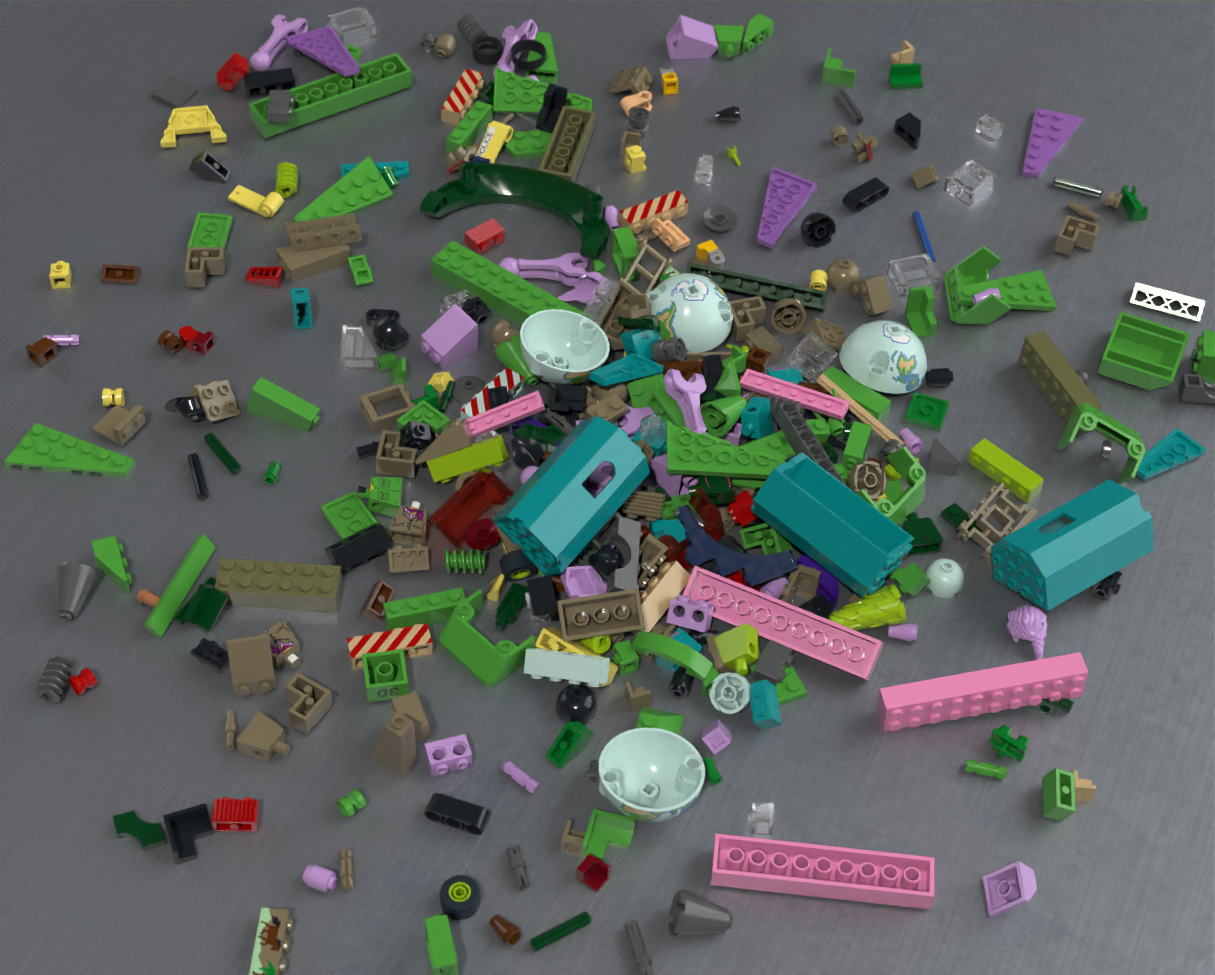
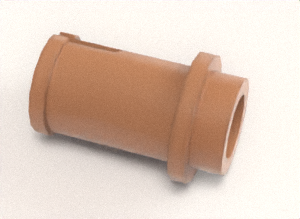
[137,589,161,607]

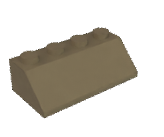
[597,285,637,351]
[557,589,645,642]

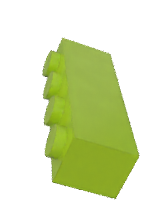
[426,435,509,483]
[967,438,1044,503]

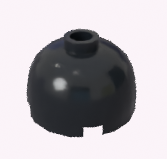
[801,212,836,248]
[373,314,409,350]
[556,684,597,725]

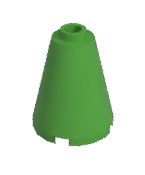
[495,334,540,386]
[700,395,747,437]

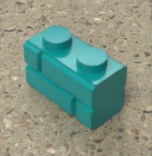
[750,680,782,730]

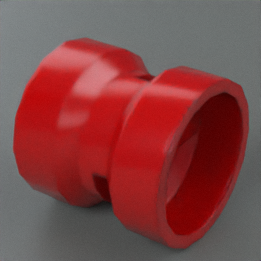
[68,667,98,696]

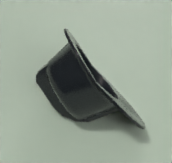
[165,395,206,420]
[588,544,623,583]

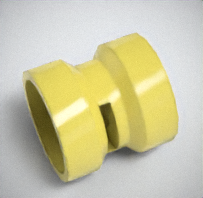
[809,270,828,291]
[102,388,124,407]

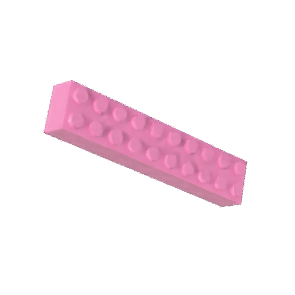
[683,566,884,681]
[877,652,1089,732]
[710,833,934,909]

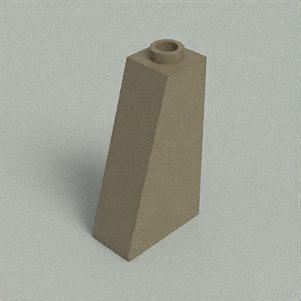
[276,243,351,283]
[370,712,417,779]

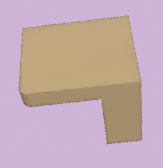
[890,41,915,64]
[1072,770,1096,802]

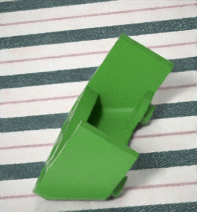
[944,246,1011,325]
[1057,403,1145,485]
[856,446,926,526]
[439,589,535,687]

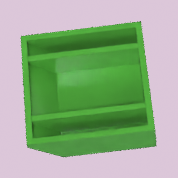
[1097,311,1190,391]

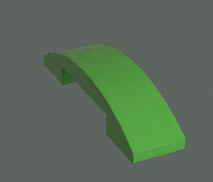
[630,631,713,681]

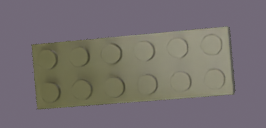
[538,106,595,182]
[1018,331,1102,437]
[215,558,342,612]

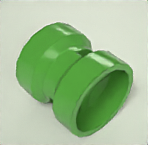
[336,788,367,819]

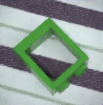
[611,226,642,282]
[842,421,872,474]
[425,915,458,975]

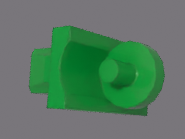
[989,725,1029,762]

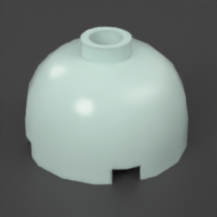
[925,558,964,598]
[709,672,751,714]

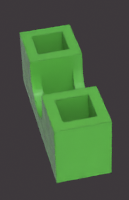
[888,555,931,597]

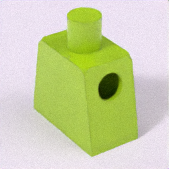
[714,623,758,676]

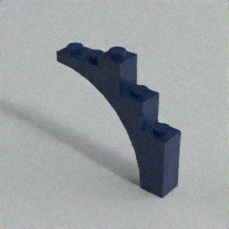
[677,505,799,586]

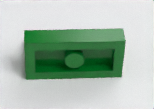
[888,63,923,90]

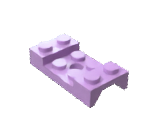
[560,564,642,599]

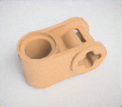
[620,91,652,117]

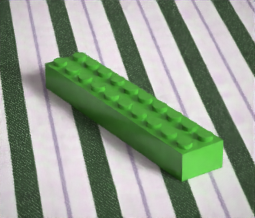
[249,53,412,138]
[431,240,594,342]

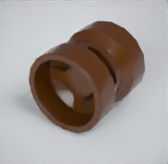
[158,330,184,355]

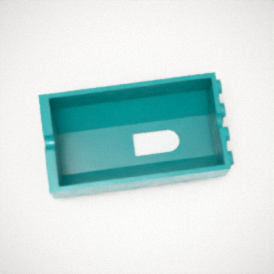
[492,416,650,576]
[750,452,914,598]
[991,479,1154,611]

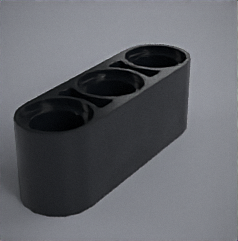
[842,177,889,213]
[424,793,490,835]

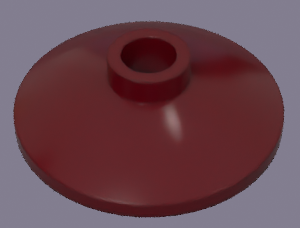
[465,518,500,550]

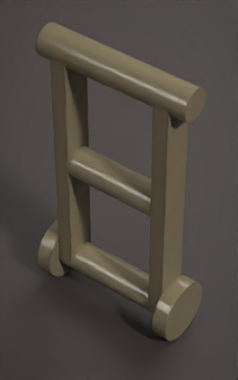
[617,238,673,296]

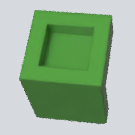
[721,345,747,373]

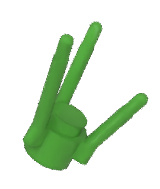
[811,388,845,436]

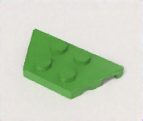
[503,130,552,159]

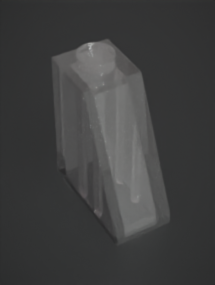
[340,325,378,370]

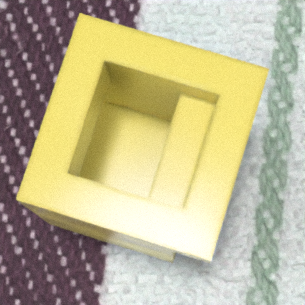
[625,145,647,174]
[49,261,71,289]

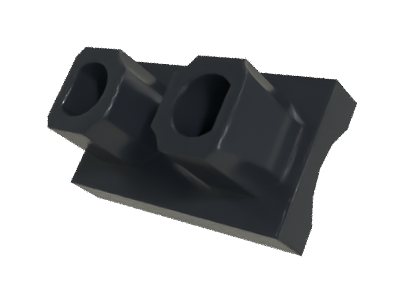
[190,638,229,674]

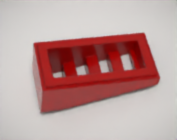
[245,267,284,288]

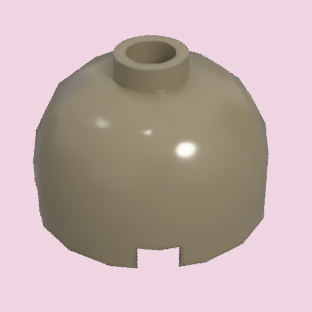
[826,258,860,293]
[770,298,806,335]
[490,318,520,350]
[591,381,629,403]
[847,461,887,499]

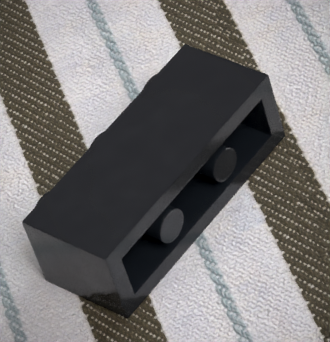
[243,67,296,99]
[325,523,391,573]

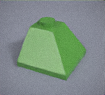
[636,707,684,735]

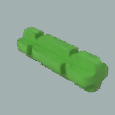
[965,759,1007,779]

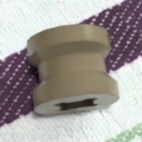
[831,126,849,147]
[1104,190,1123,210]
[711,508,735,532]

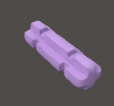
[43,334,80,346]
[503,761,539,793]

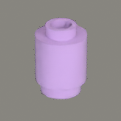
[760,576,789,599]
[302,865,337,893]

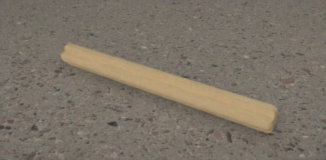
[816,374,904,446]

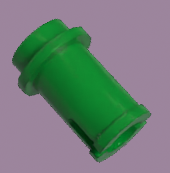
[381,165,399,189]
[263,461,282,485]
[703,757,723,786]

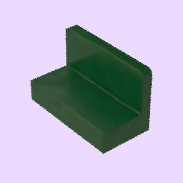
[182,584,229,631]

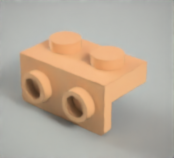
[652,218,691,252]

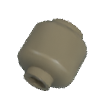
[434,34,457,58]

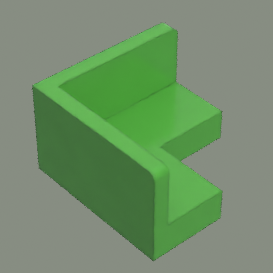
[822,48,856,87]
[905,286,938,338]
[397,400,450,434]
[581,809,635,861]

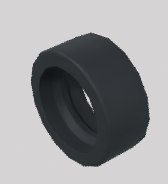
[472,36,503,65]

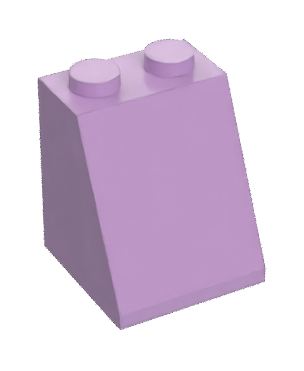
[666,15,718,60]
[421,304,478,369]
[649,454,699,498]

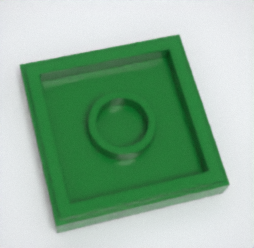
[904,392,950,432]

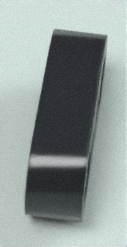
[366,309,400,327]

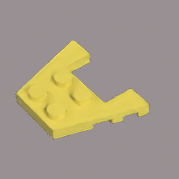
[160,105,227,148]

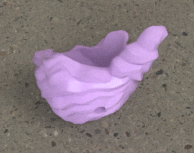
[558,271,609,306]
[1006,605,1047,660]

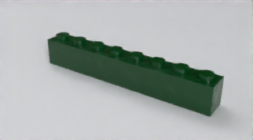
[686,263,828,309]

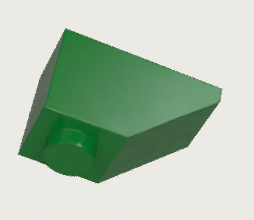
[545,721,594,769]

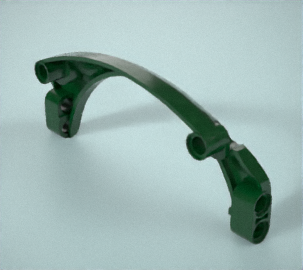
[420,162,610,260]

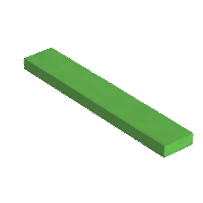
[144,534,216,638]

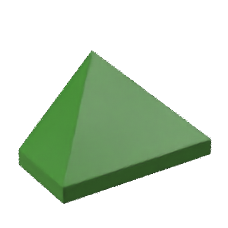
[714,361,741,397]

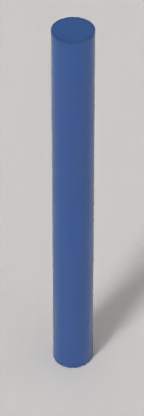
[913,211,936,263]

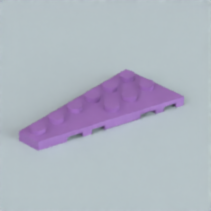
[285,26,360,76]
[1022,108,1084,179]
[757,166,817,249]

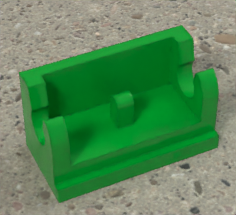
[1120,185,1148,222]

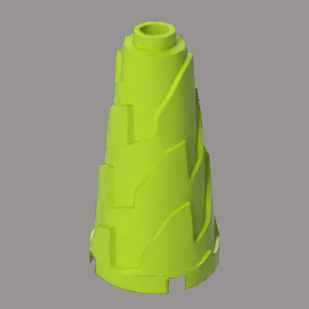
[828,584,907,631]

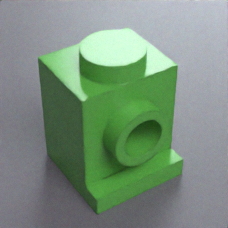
[612,640,639,676]

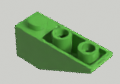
[742,13,774,56]
[91,536,132,593]

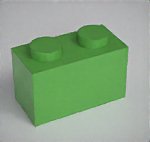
[1042,768,1075,822]

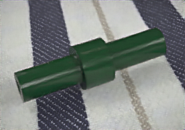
[438,381,455,413]

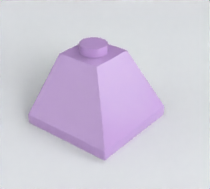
[983,861,1037,917]

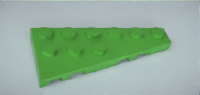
[493,67,592,115]
[294,156,394,222]
[953,270,1057,312]
[666,421,783,479]
[4,423,135,478]

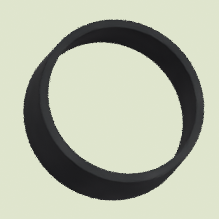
[511,39,546,70]

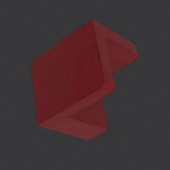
[576,853,611,893]

